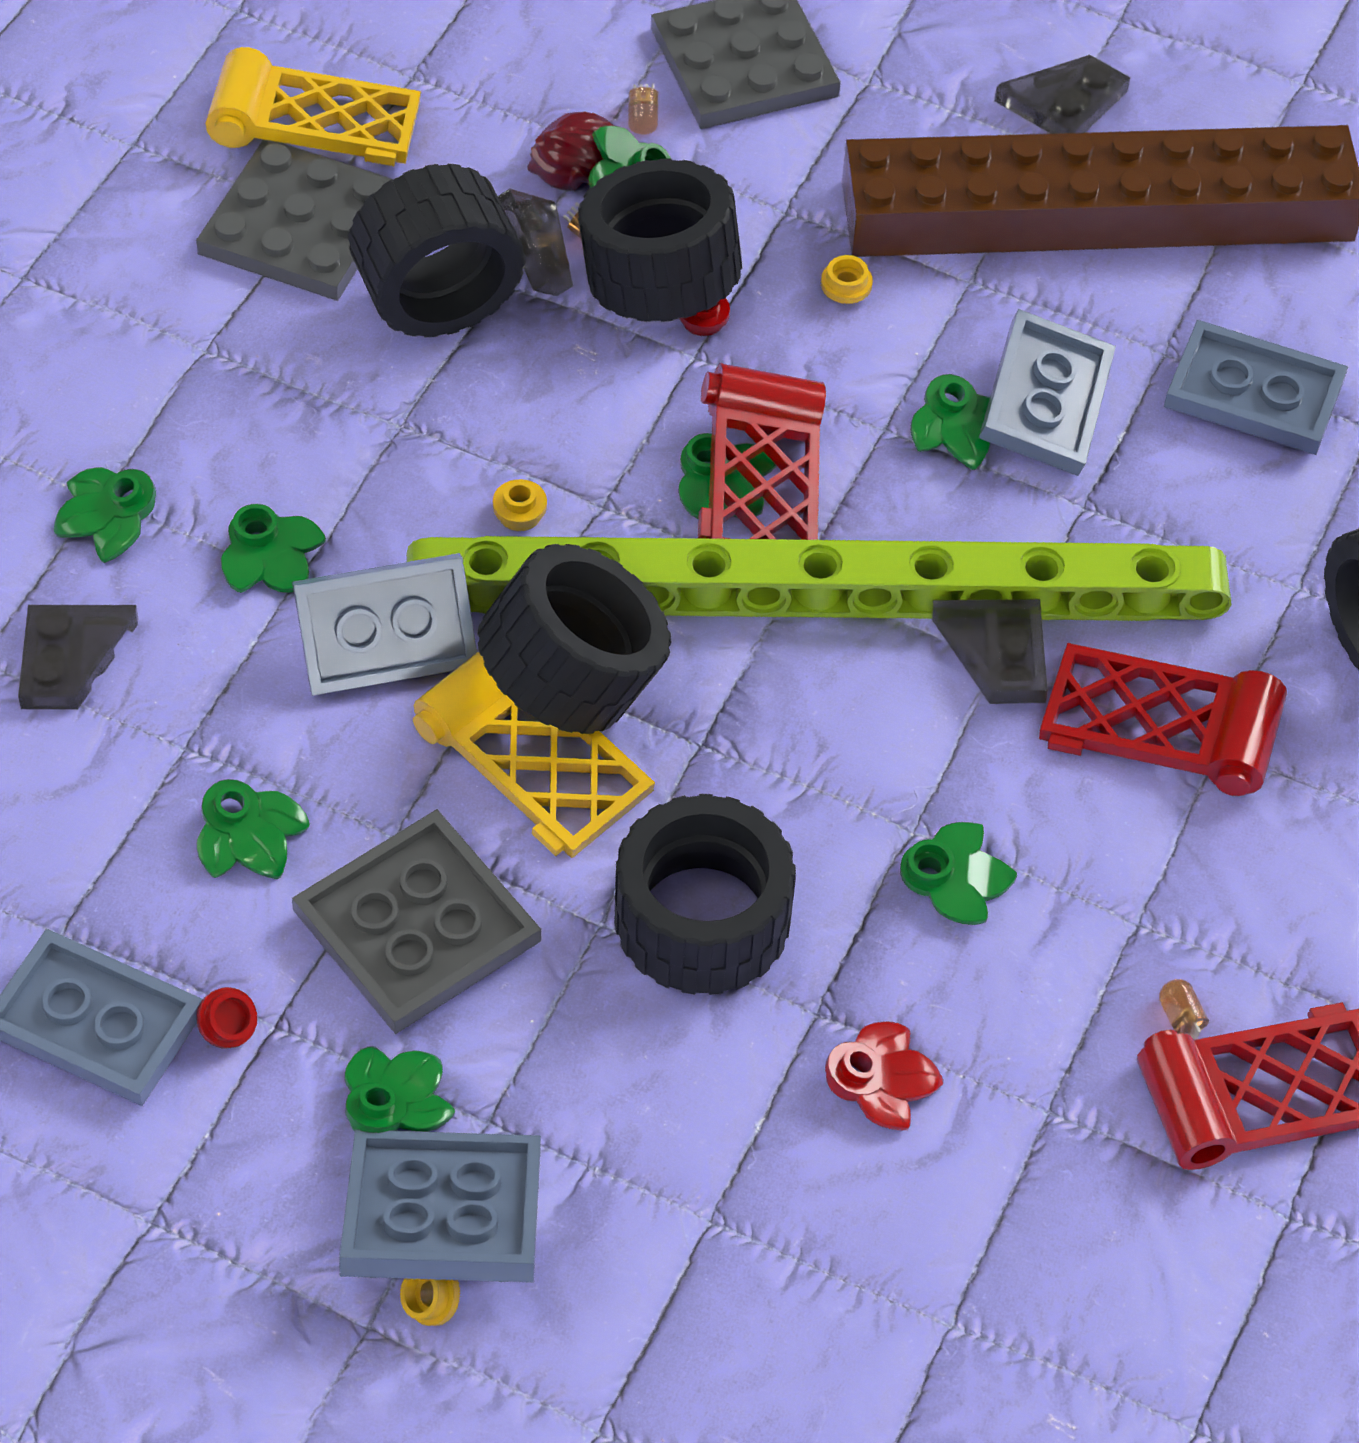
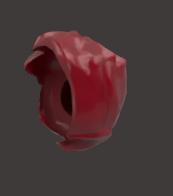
[527,111,614,191]

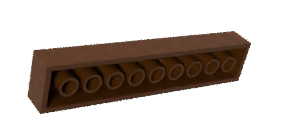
[842,125,1359,257]

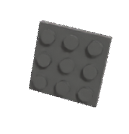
[651,0,841,129]
[196,140,393,301]
[292,809,541,1035]

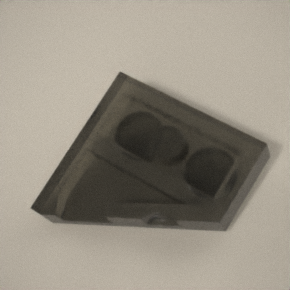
[994,55,1130,134]
[498,189,573,296]
[932,599,1048,704]
[18,605,138,709]

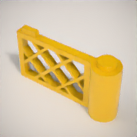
[205,47,421,166]
[413,652,655,858]

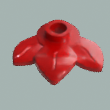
[825,1021,943,1130]

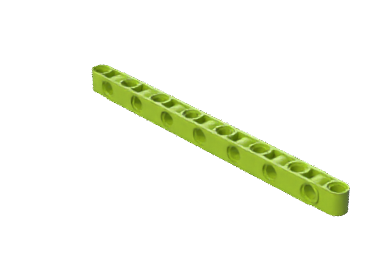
[406,536,1232,621]

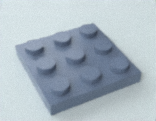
[339,1130,541,1283]

